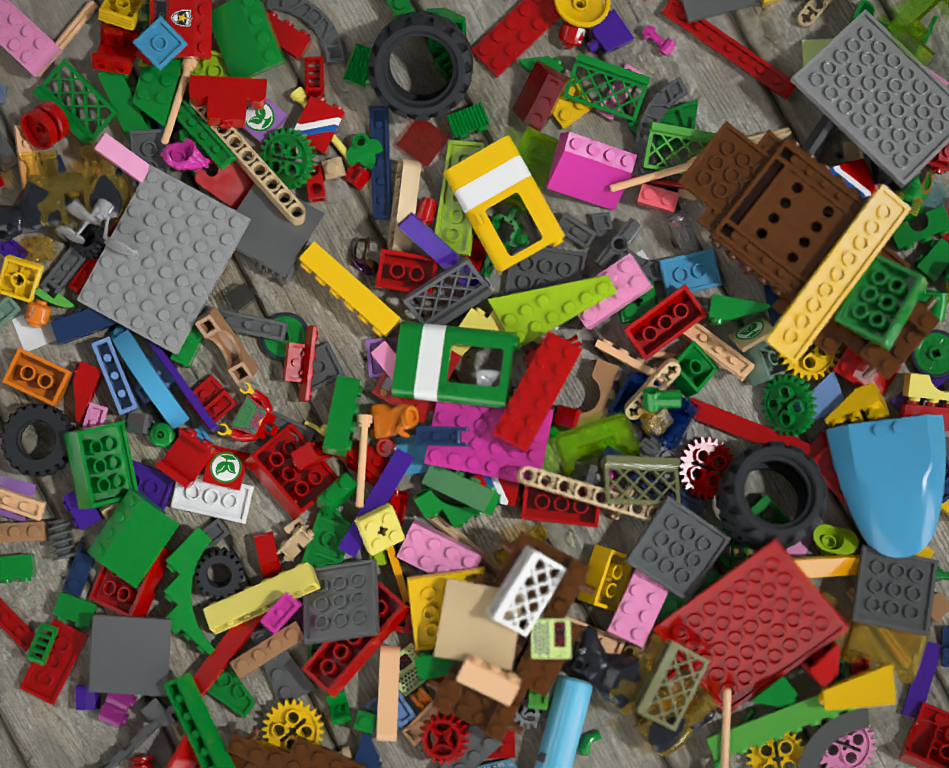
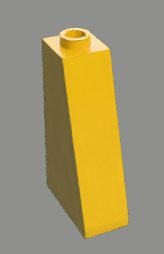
[819,662,896,711]

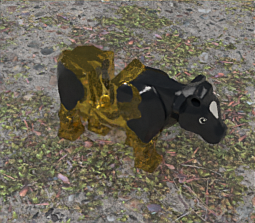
[0,141,130,243]
[570,625,720,757]

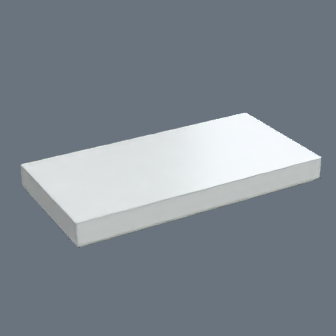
[170,474,254,524]

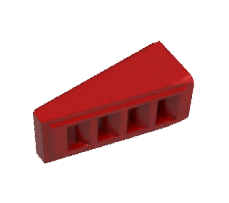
[305,56,325,98]

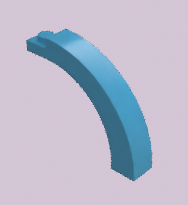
[109,325,189,429]

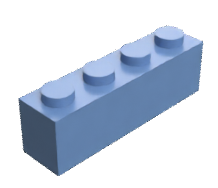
[91,337,141,416]

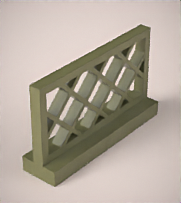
[600,455,681,506]
[632,639,710,731]

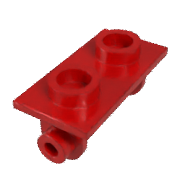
[388,490,410,527]

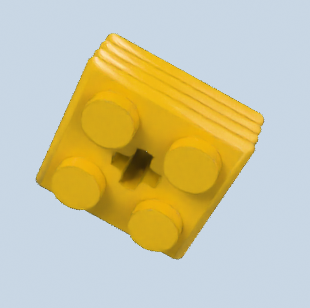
[98,0,147,31]
[0,255,44,303]

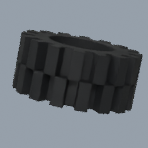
[73,223,110,260]

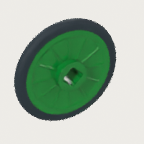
[260,312,308,362]
[911,329,949,379]

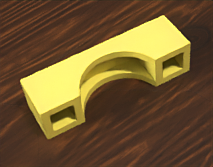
[903,372,949,404]

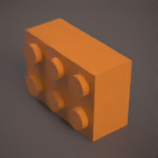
[2,347,74,407]

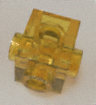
[27,235,58,264]
[639,408,674,436]

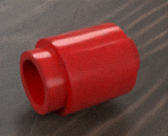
[415,197,437,226]

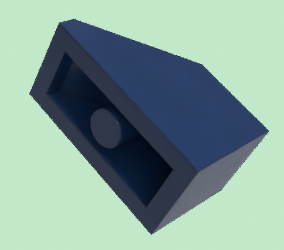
[354,732,382,768]

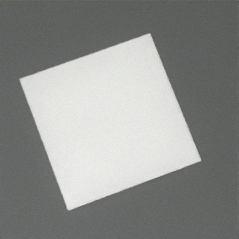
[12,314,56,351]

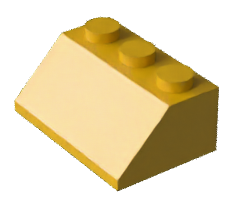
[577,544,633,612]

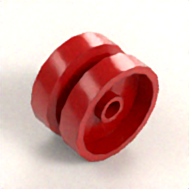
[20,100,70,150]

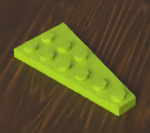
[488,275,618,349]

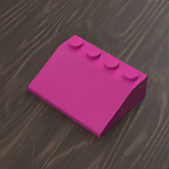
[545,132,637,211]

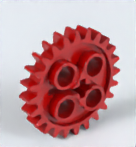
[677,437,734,499]

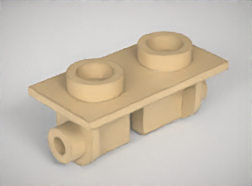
[277,525,315,562]

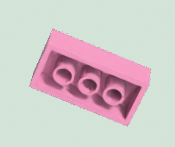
[0,0,61,78]
[578,253,654,330]
[397,519,484,574]
[606,568,669,649]

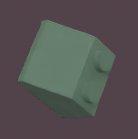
[739,341,792,386]

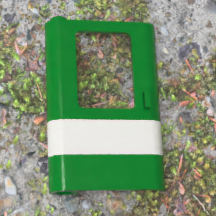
[392,321,520,409]

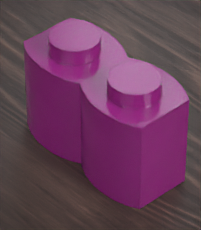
[97,693,137,728]

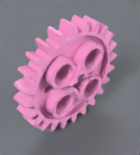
[815,712,877,768]

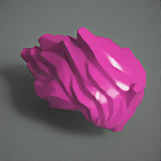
[160,138,210,171]

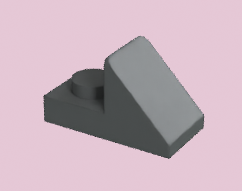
[572,462,599,486]

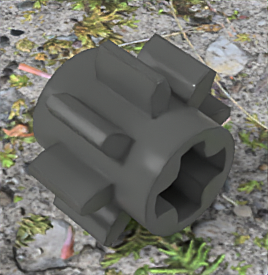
[637,437,661,457]

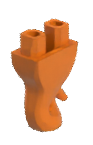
[368,403,419,439]

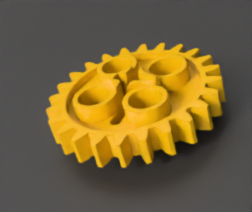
[778,343,840,382]
[262,698,325,751]
[746,732,805,768]

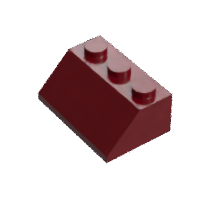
[512,60,571,132]

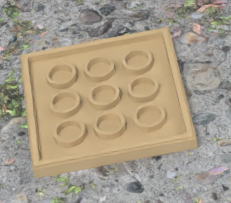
[434,578,523,670]

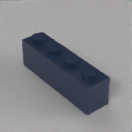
[50,308,120,345]

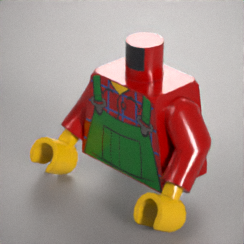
[217,382,278,443]

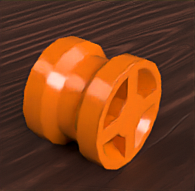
[410,686,434,710]

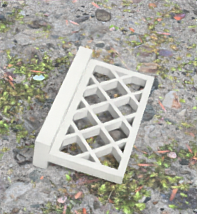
[485,546,567,636]

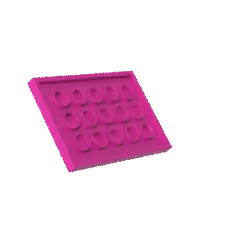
[424,401,554,483]

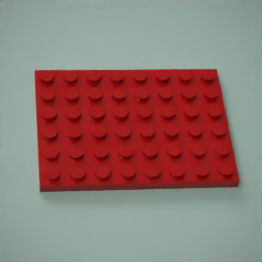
[653,538,849,712]

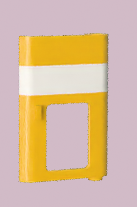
[443,135,565,274]

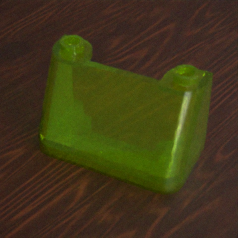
[555,413,639,479]

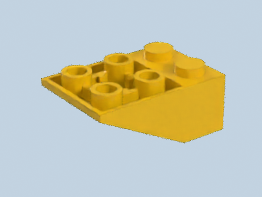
[825,382,891,429]

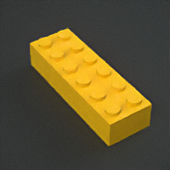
[299,241,402,338]

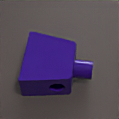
[586,9,634,54]

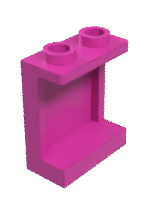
[260,592,303,634]

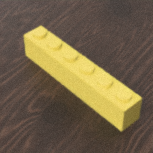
[203,562,321,634]

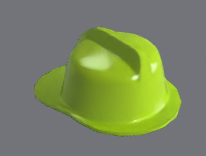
[813,524,859,555]

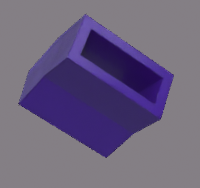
[75,685,100,710]

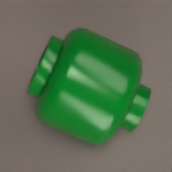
[149,422,176,448]

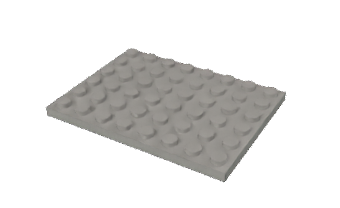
[790,9,949,188]
[77,165,251,355]

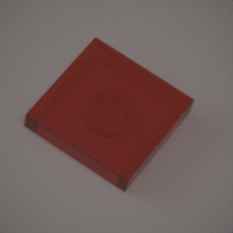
[397,120,450,168]

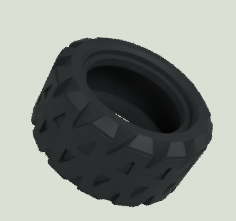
[368,11,473,121]
[715,441,828,551]

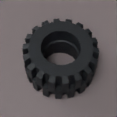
[195,547,244,599]

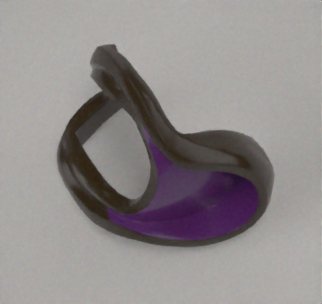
[350,236,379,275]

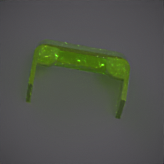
[886,0,949,67]

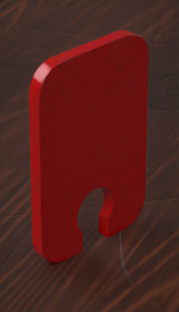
[195,156,254,209]

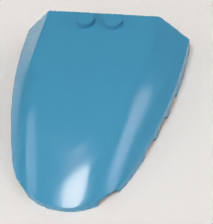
[826,415,946,558]

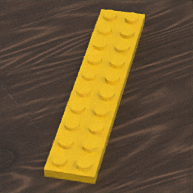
[764,184,911,364]

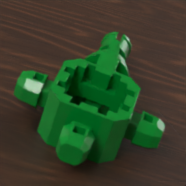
[479,206,530,278]

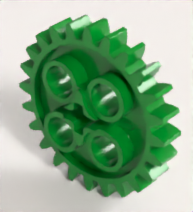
[259,127,317,190]
[760,373,818,436]

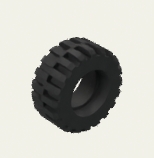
[0,403,76,477]

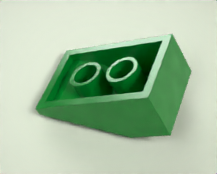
[705,294,770,326]

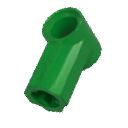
[643,387,681,412]

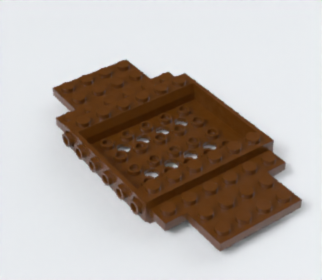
[678,121,910,309]

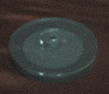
[923,182,949,214]

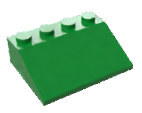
[212,0,287,78]
[834,254,927,350]
[64,420,138,509]
[87,489,179,588]

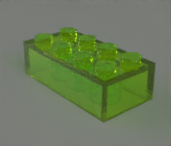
[502,126,559,213]

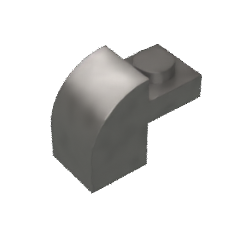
[141,697,178,726]

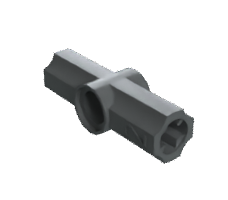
[594,217,643,270]

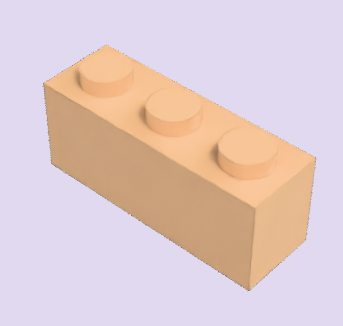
[456,654,521,706]

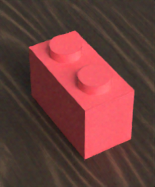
[636,183,680,215]

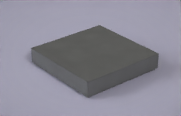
[310,342,345,392]

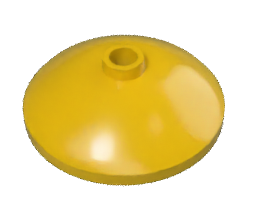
[554,0,610,28]

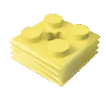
[355,503,405,555]

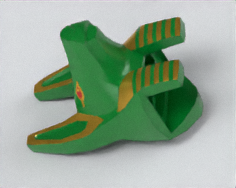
[893,171,933,222]

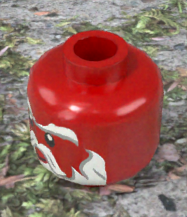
[558,22,585,49]

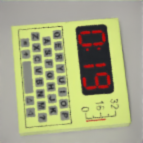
[531,619,571,659]
[399,642,426,697]

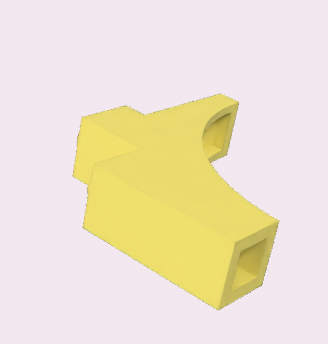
[451,307,544,356]

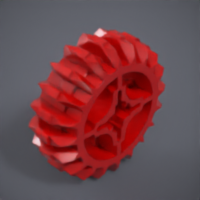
[418,712,470,765]

